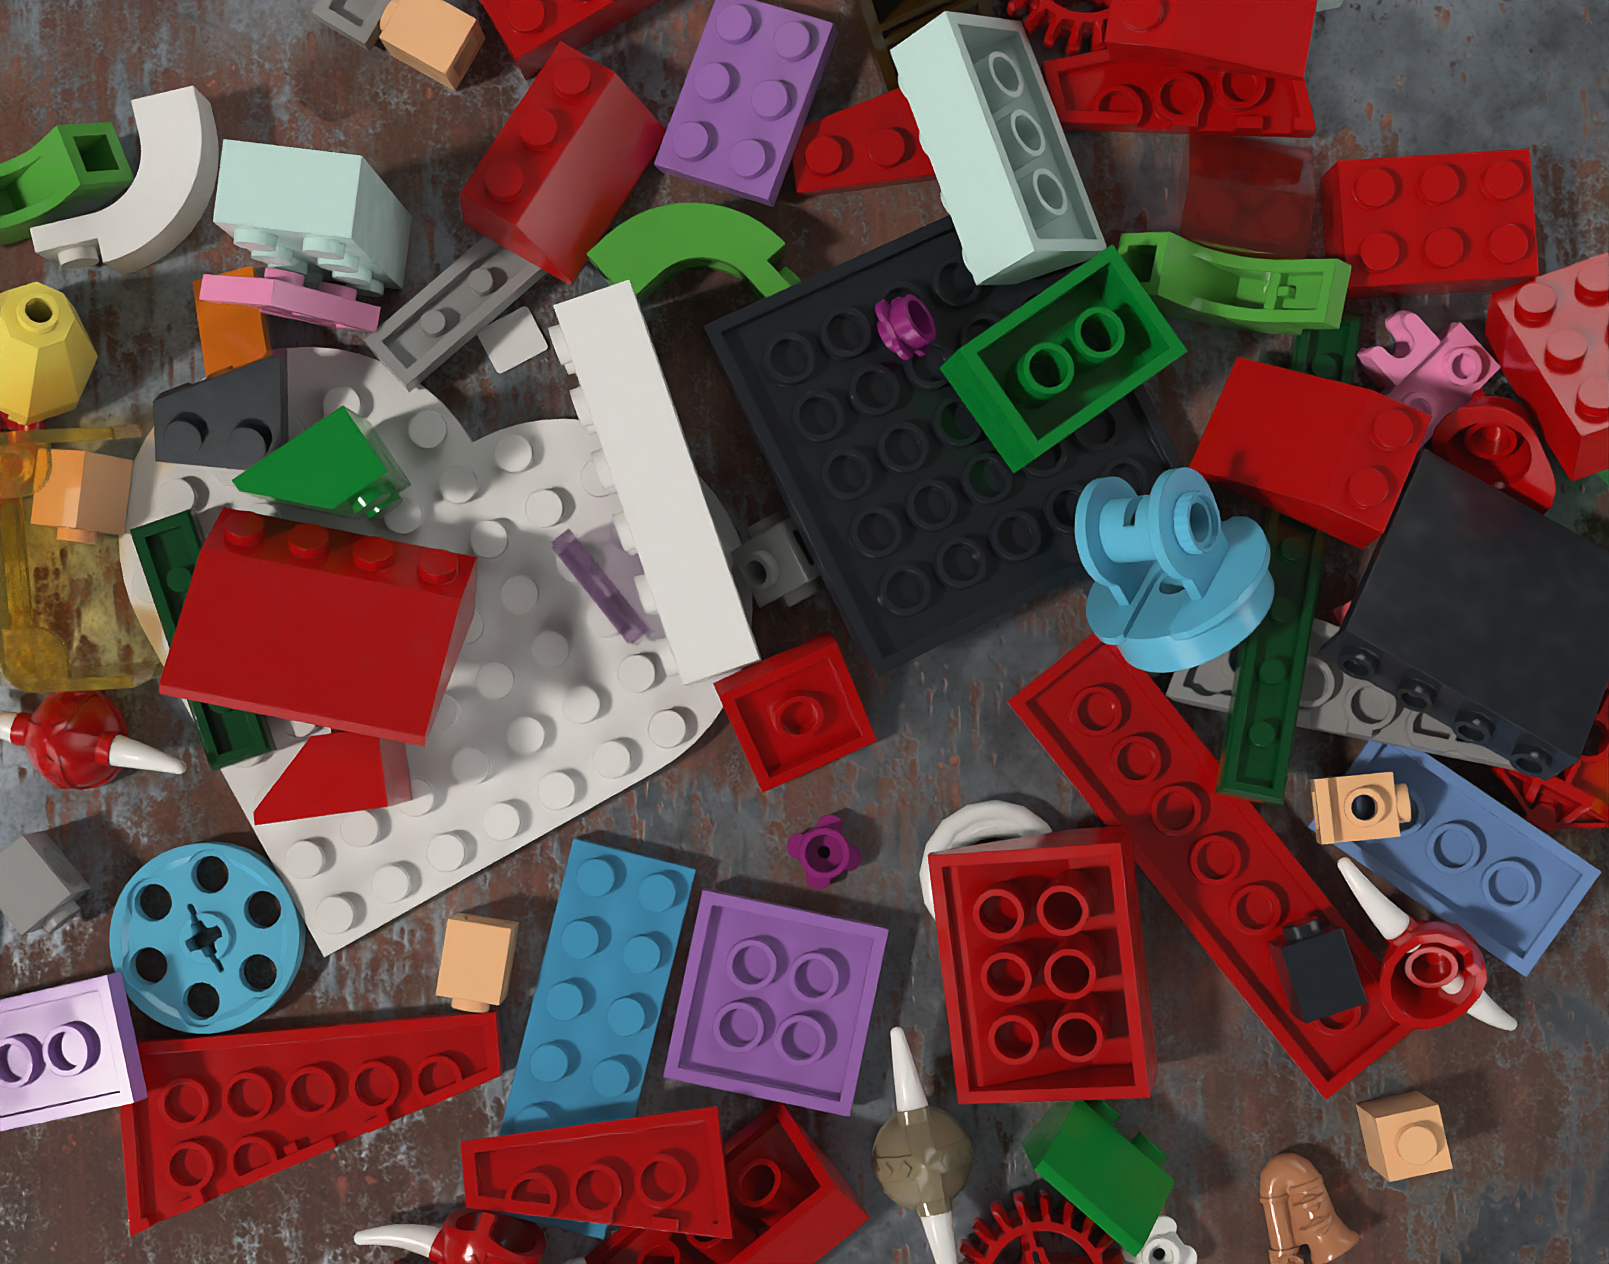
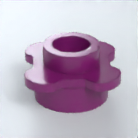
[875,294,936,360]
[787,815,861,890]

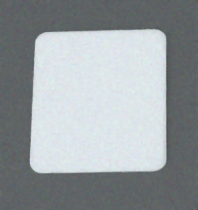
[477,306,548,374]

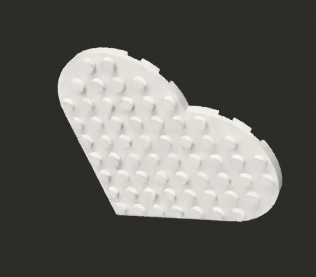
[119,347,753,957]

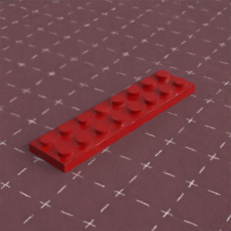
[1005,632,1415,1100]

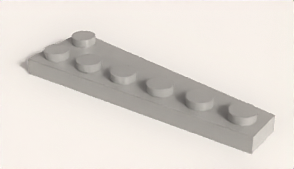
[1165,618,1558,775]

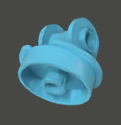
[1075,467,1275,673]

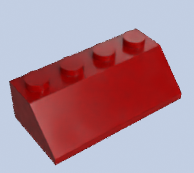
[584,1101,870,1264]

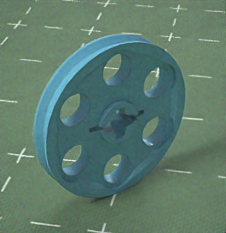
[109,841,306,1034]

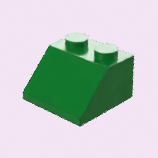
[232,406,412,521]
[1021,1100,1175,1257]

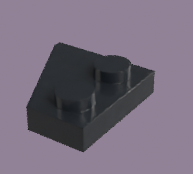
[153,348,289,470]

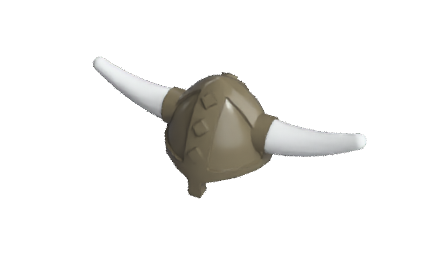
[871,1027,974,1264]

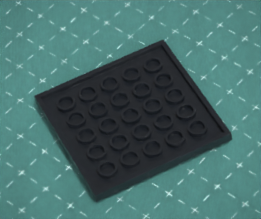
[700,215,1184,679]

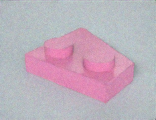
[199,268,381,332]

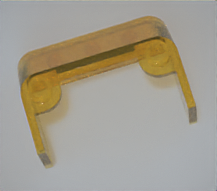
[0,424,163,693]

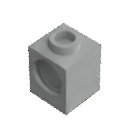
[0,831,92,935]

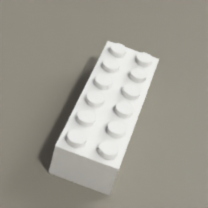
[548,280,762,686]

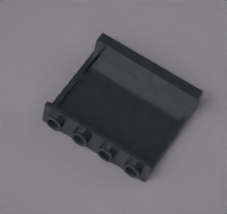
[1318,449,1609,781]

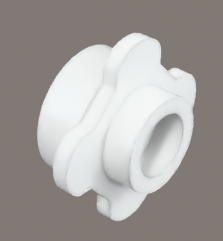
[1121,1215,1197,1264]

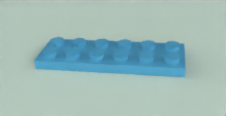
[488,837,697,1239]

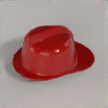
[1431,388,1557,515]

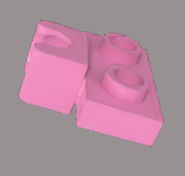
[1356,310,1501,449]

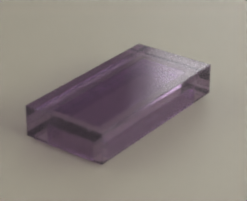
[551,529,654,645]

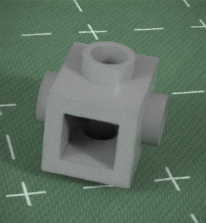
[730,511,822,608]

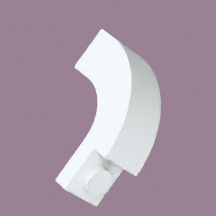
[30,86,219,275]

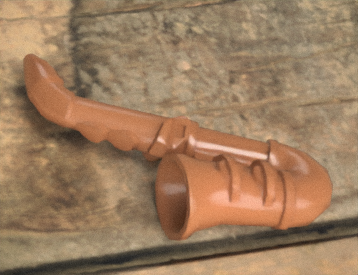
[1259,1153,1360,1264]

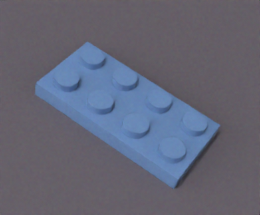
[1307,741,1601,977]

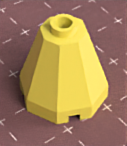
[0,282,98,426]

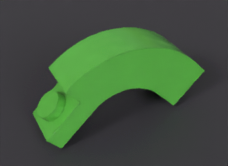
[0,122,134,246]
[587,202,802,304]
[1118,232,1352,335]

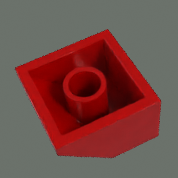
[253,728,413,825]

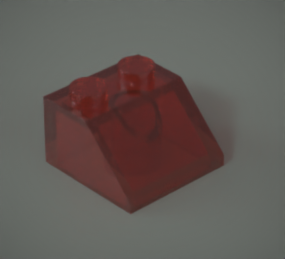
[1170,134,1316,260]

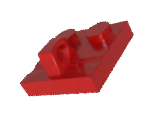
[713,630,877,793]

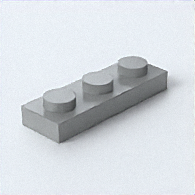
[364,236,548,392]

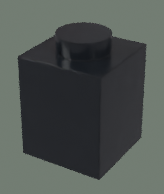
[1267,916,1368,1023]

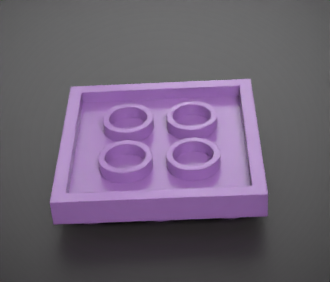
[663,888,889,1117]

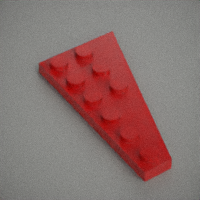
[120,1008,504,1237]

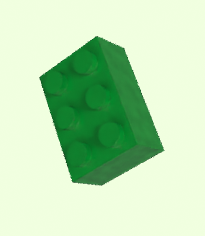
[940,244,1187,474]

